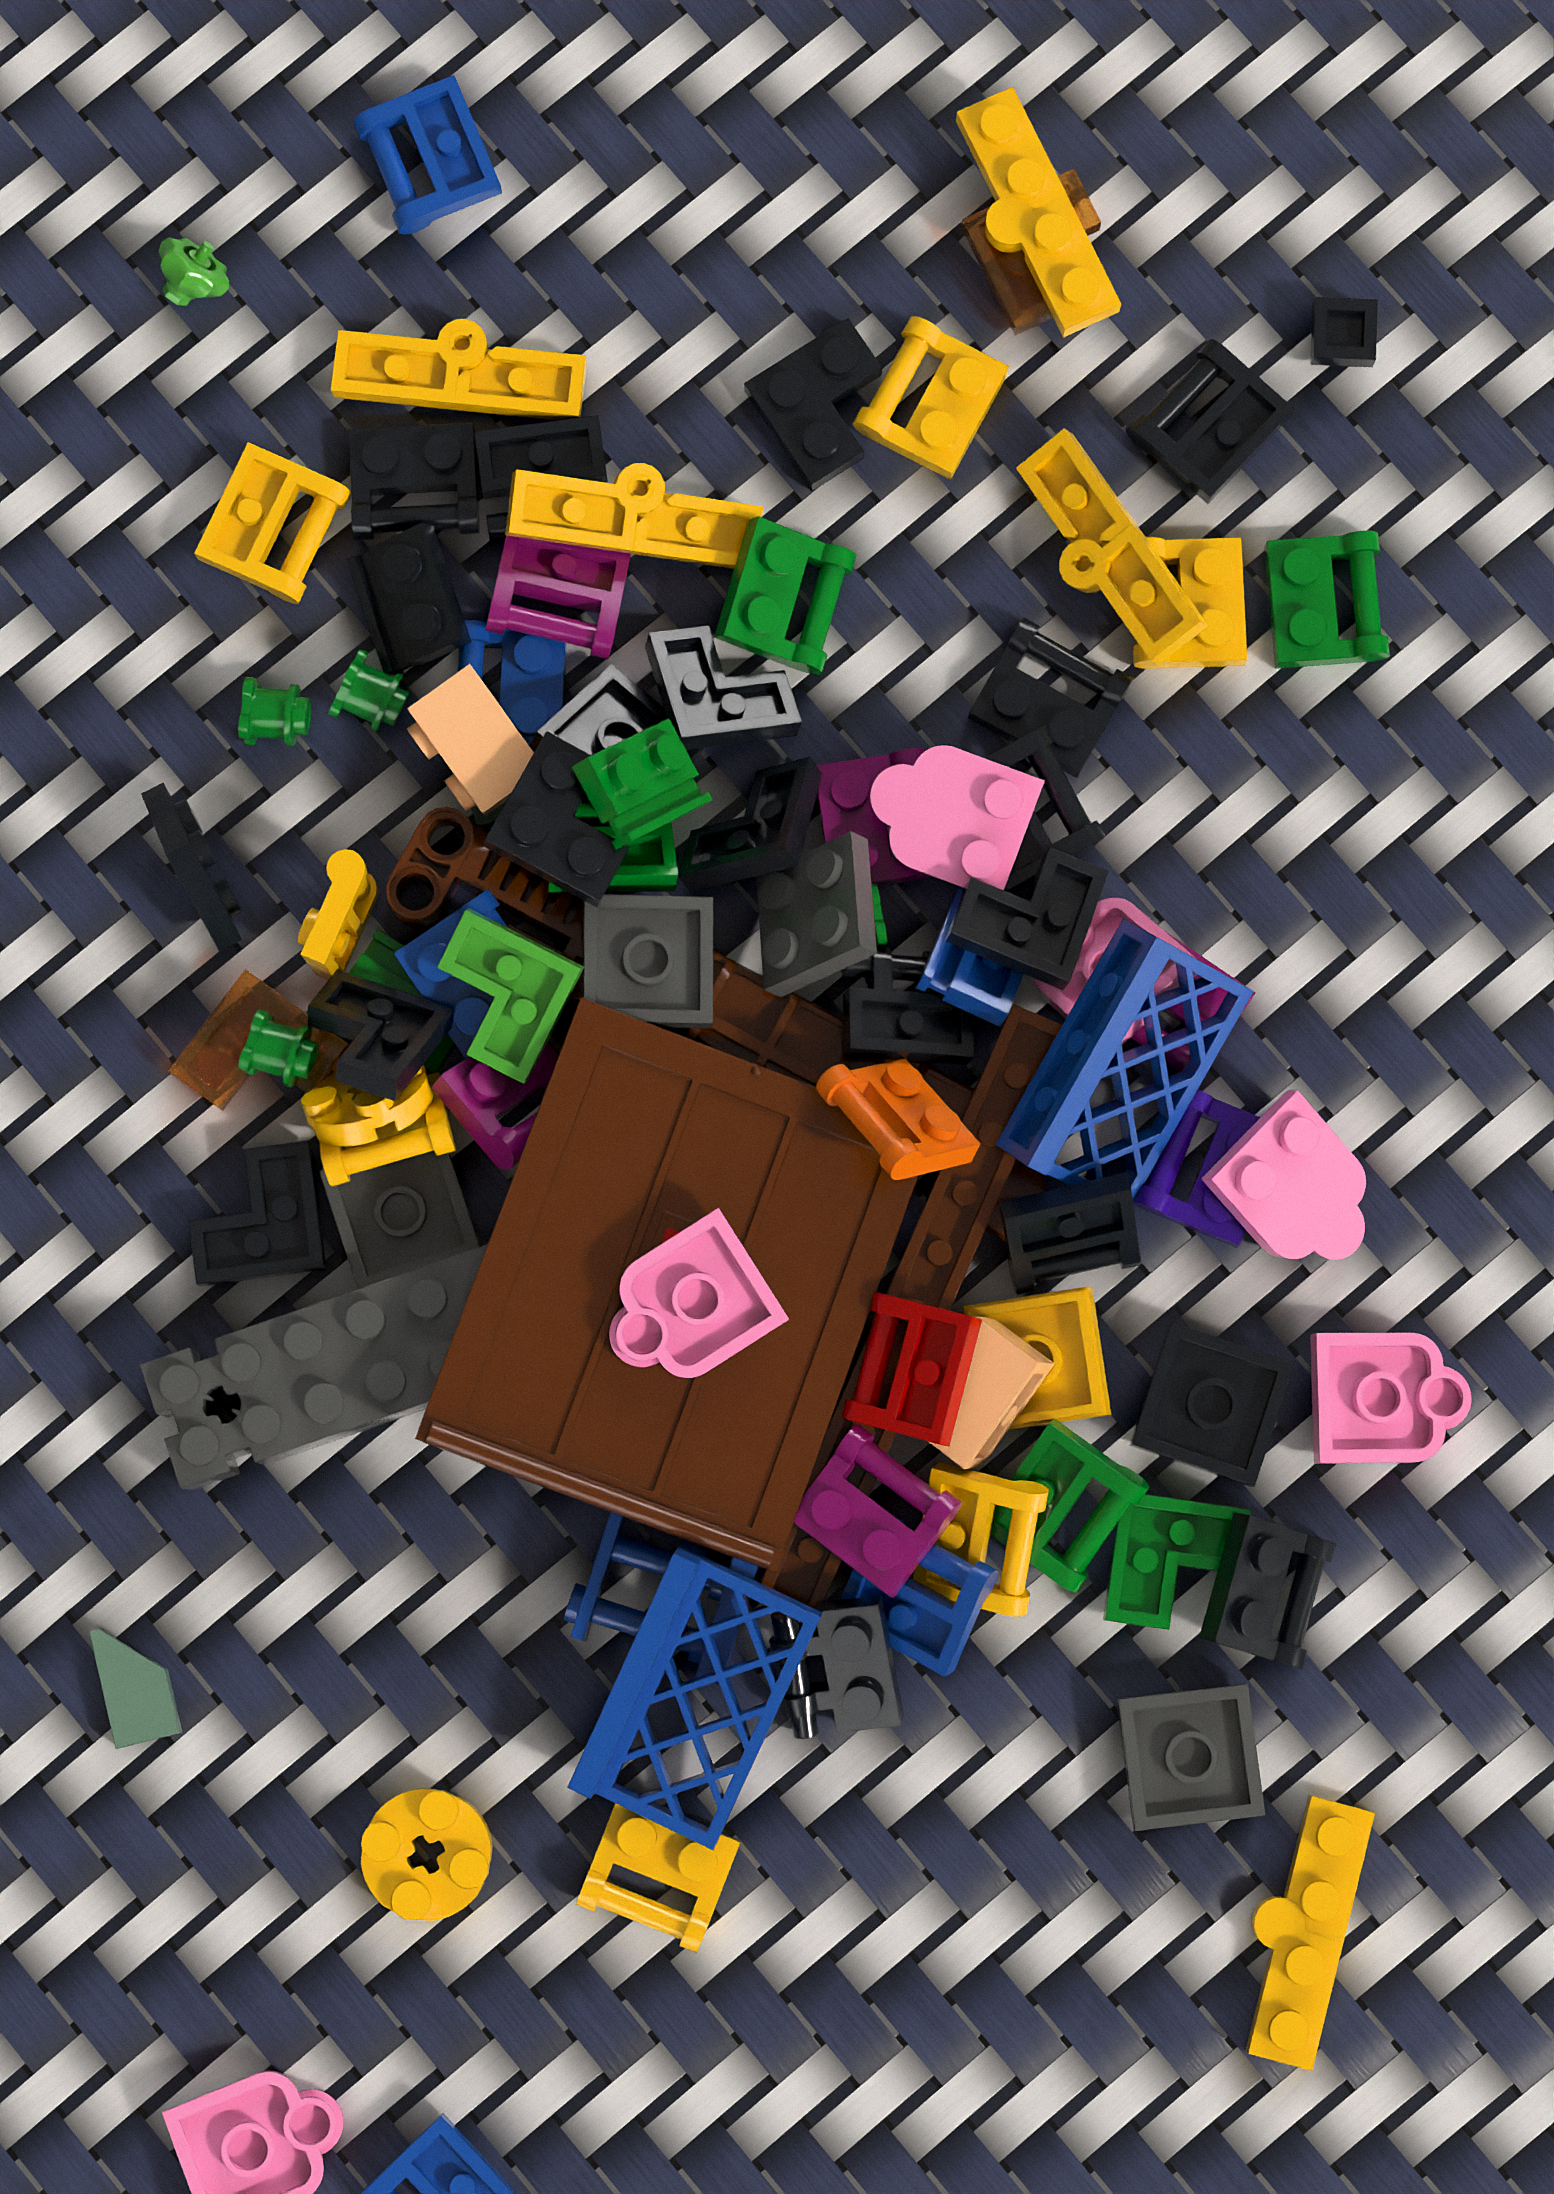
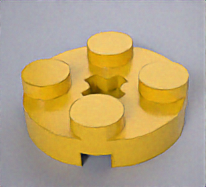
[301,1060,434,1147]
[361,1788,493,1921]

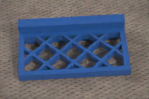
[996,918,1253,1202]
[567,1541,823,1850]

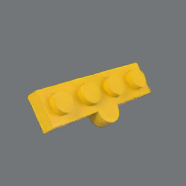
[956,87,1121,338]
[331,319,587,421]
[1016,428,1208,665]
[505,463,763,569]
[1245,1795,1375,2071]

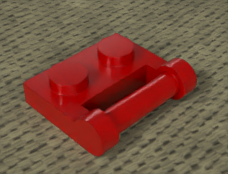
[841,1292,982,1447]

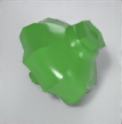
[159,237,229,306]

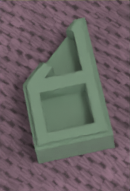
[89,1629,183,1749]

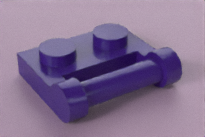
[1133,1090,1260,1248]

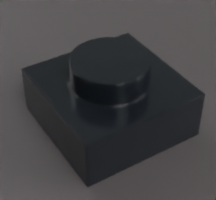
[1310,297,1378,368]

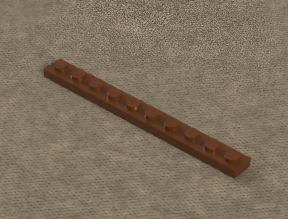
[760,1004,1062,1609]

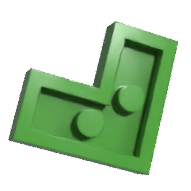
[437,908,584,1084]

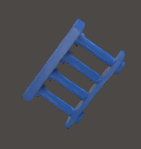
[564,1512,758,1685]

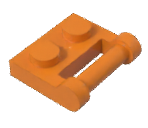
[816,1058,981,1180]

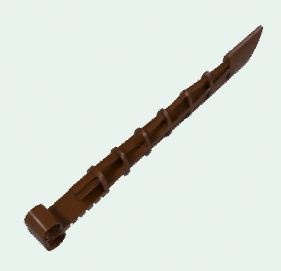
[386,807,1045,1241]

